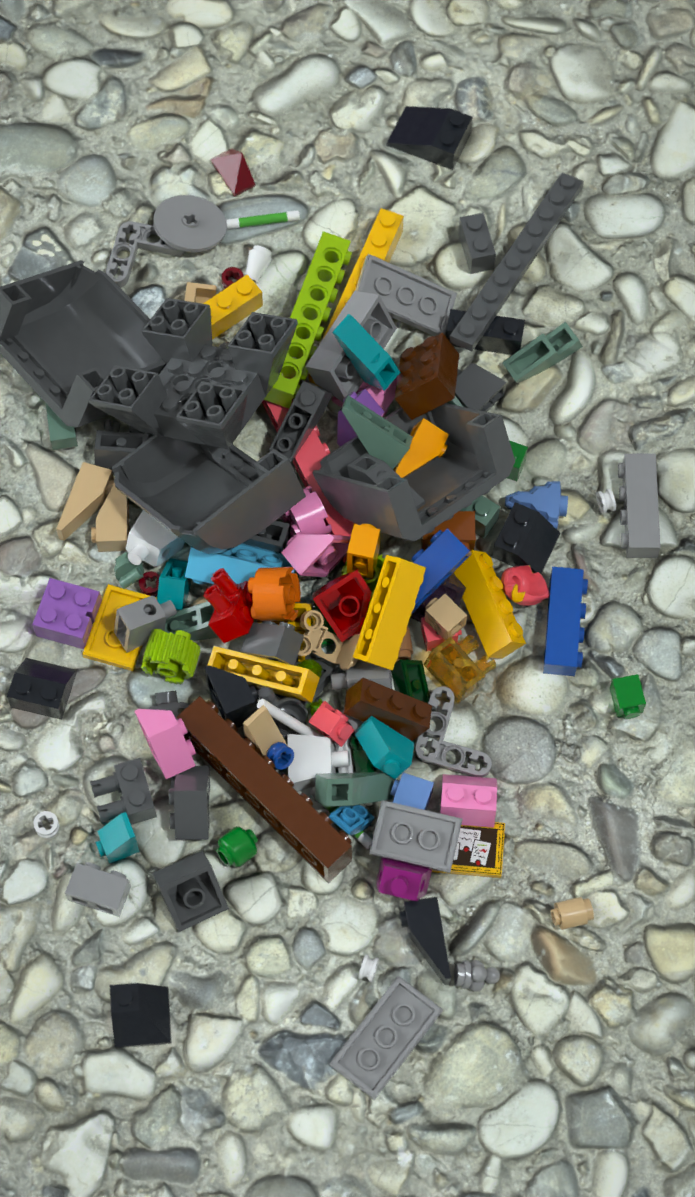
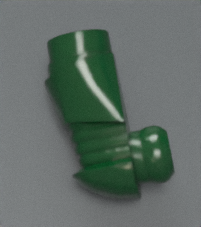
[350,736,376,773]

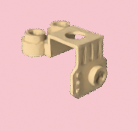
[298,610,360,670]

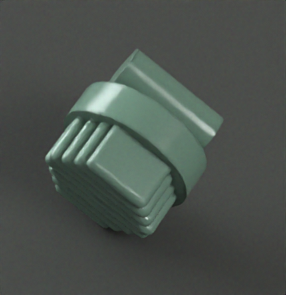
[114,552,144,589]

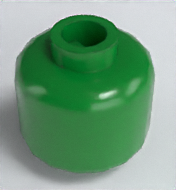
[216,826,258,868]

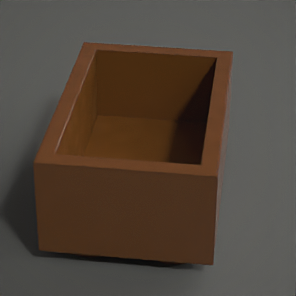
[394,333,459,420]

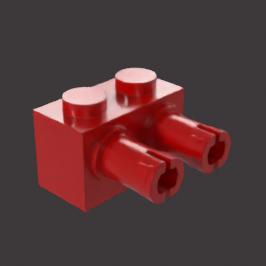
[203,568,254,643]

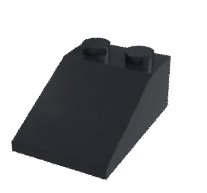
[387,106,473,170]

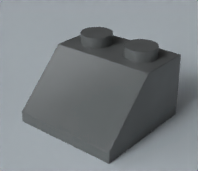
[152,850,229,932]

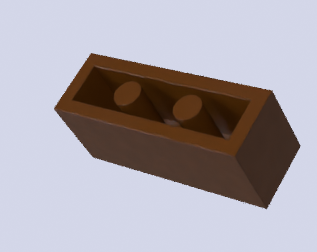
[344,678,432,741]

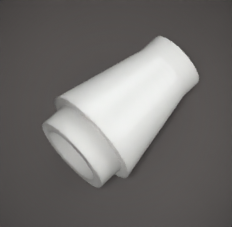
[245,245,272,284]

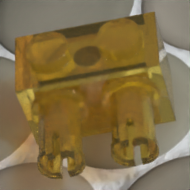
[423,635,496,704]

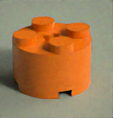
[248,567,300,621]

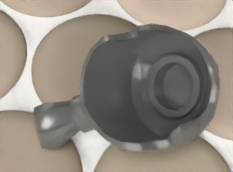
[258,687,308,740]

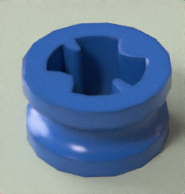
[267,742,294,770]

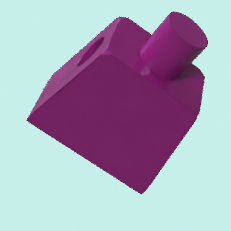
[376,858,432,901]

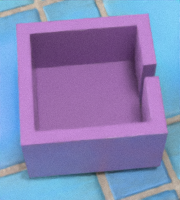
[32,578,102,649]

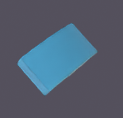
[329,804,375,835]

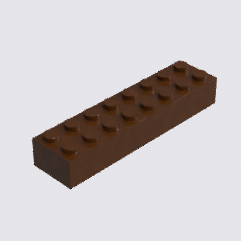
[176,696,352,884]

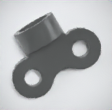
[148,690,189,718]

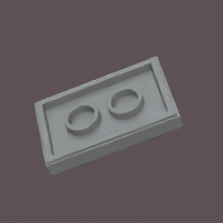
[369,800,462,873]

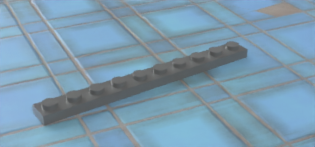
[450,172,584,352]

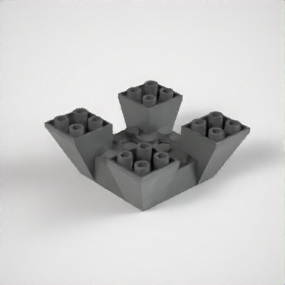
[89,298,298,449]

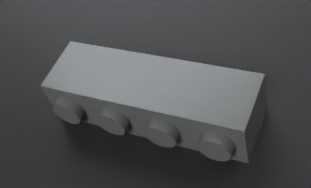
[618,453,661,558]

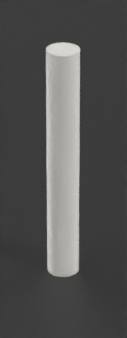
[257,699,323,737]

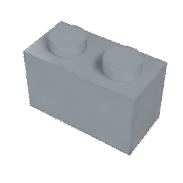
[65,862,131,917]

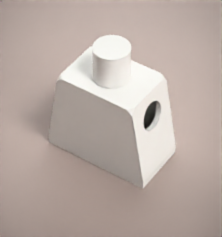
[126,510,185,566]
[287,734,350,791]

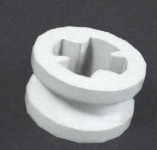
[596,489,616,514]
[33,811,59,838]
[358,954,379,982]

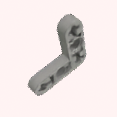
[106,221,186,288]
[416,686,492,777]

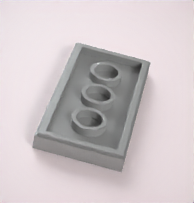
[355,254,457,336]
[329,976,443,1100]

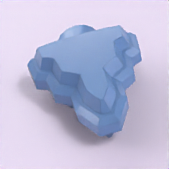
[505,481,568,529]

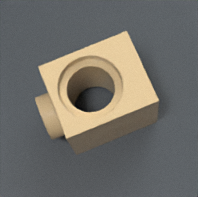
[425,594,467,642]

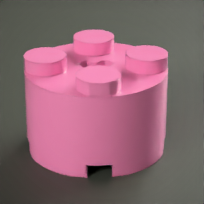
[280,486,332,538]

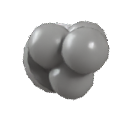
[454,960,500,992]

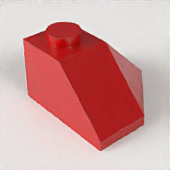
[312,569,372,642]

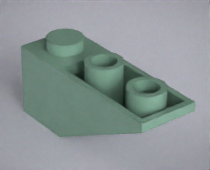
[315,772,393,806]

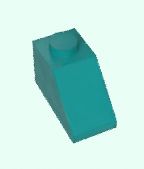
[157,558,192,611]
[355,716,414,779]
[96,812,140,864]

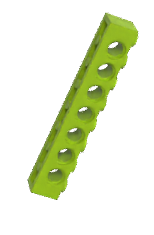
[264,231,352,408]

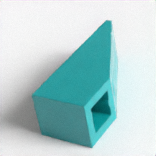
[332,314,401,391]

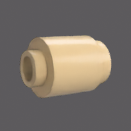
[551,897,594,930]

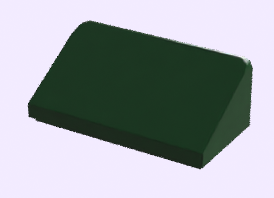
[391,660,433,710]

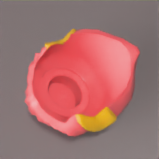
[501,565,550,606]

